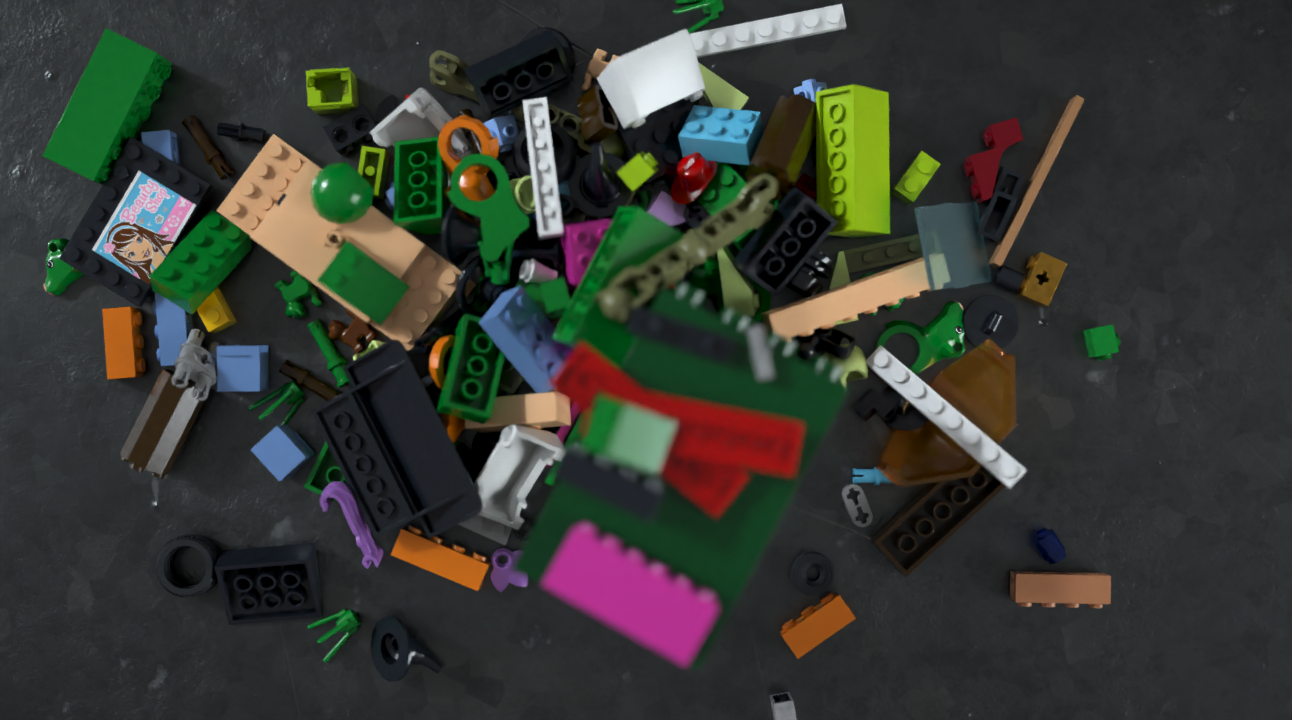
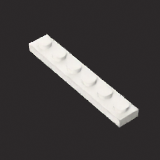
[523,97,564,239]

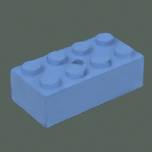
[479,286,574,393]

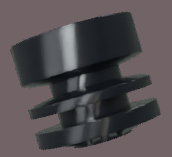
[785,249,836,297]

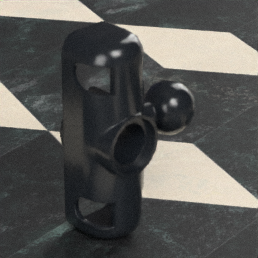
[794,327,855,360]

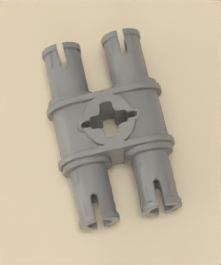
[171,329,223,401]

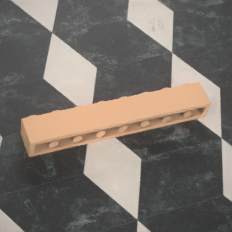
[761,254,948,341]

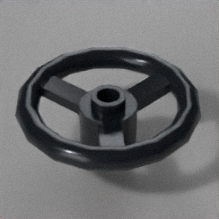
[455,252,520,318]

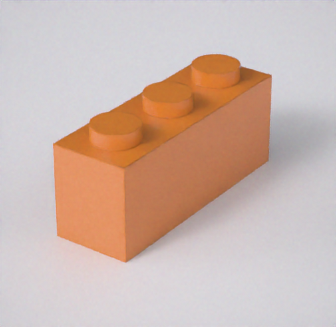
[102,307,146,380]
[780,592,856,659]

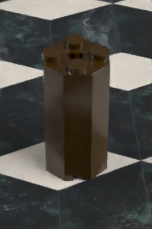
[744,94,816,200]
[120,369,210,479]

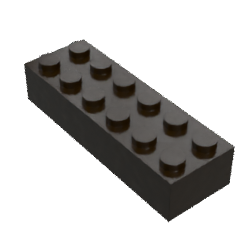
[870,452,1006,577]

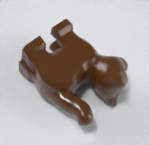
[328,307,379,354]

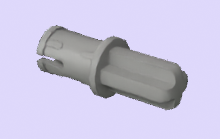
[748,326,774,380]

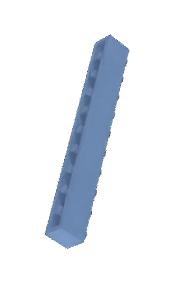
[140,130,193,367]

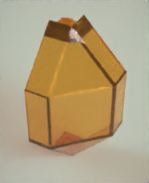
[876,338,1016,487]

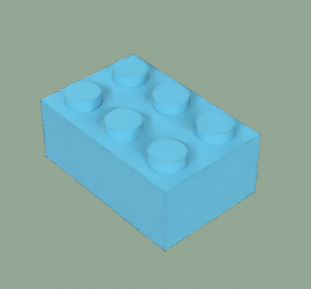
[678,105,764,165]

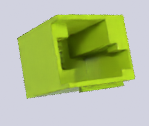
[306,68,359,115]

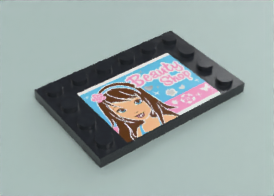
[59,137,213,307]

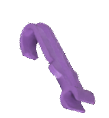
[320,481,384,569]

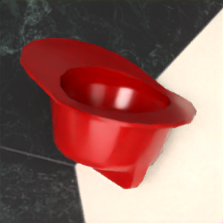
[671,152,717,205]

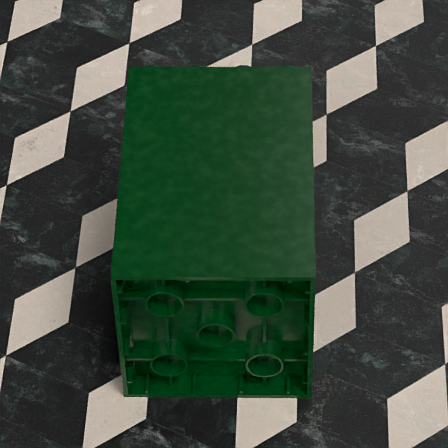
[512,282,850,670]

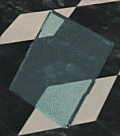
[914,201,992,291]

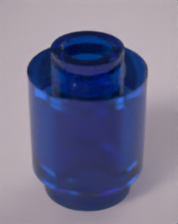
[1033,528,1066,564]

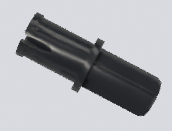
[217,123,266,144]

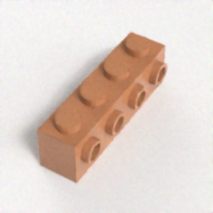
[1010,571,1111,608]

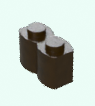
[577,85,618,143]

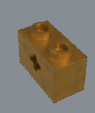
[1017,252,1067,308]

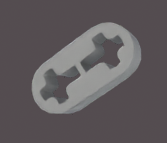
[842,484,873,527]

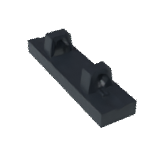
[626,306,736,365]

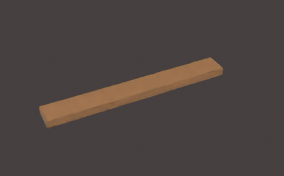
[988,95,1084,268]

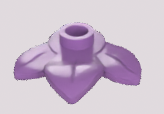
[491,548,528,592]

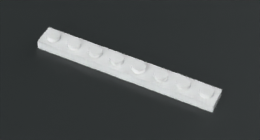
[690,4,847,58]
[866,345,1026,489]

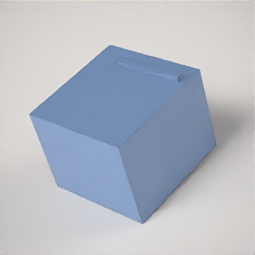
[217,345,269,391]
[251,425,316,482]

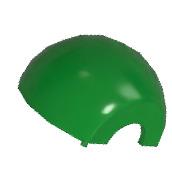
[310,162,374,224]

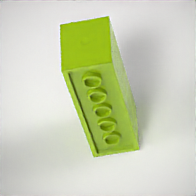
[816,84,890,238]

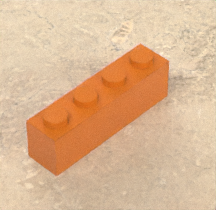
[391,525,491,591]

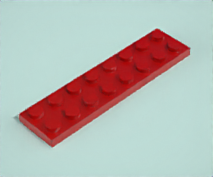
[549,342,749,518]
[581,381,804,477]

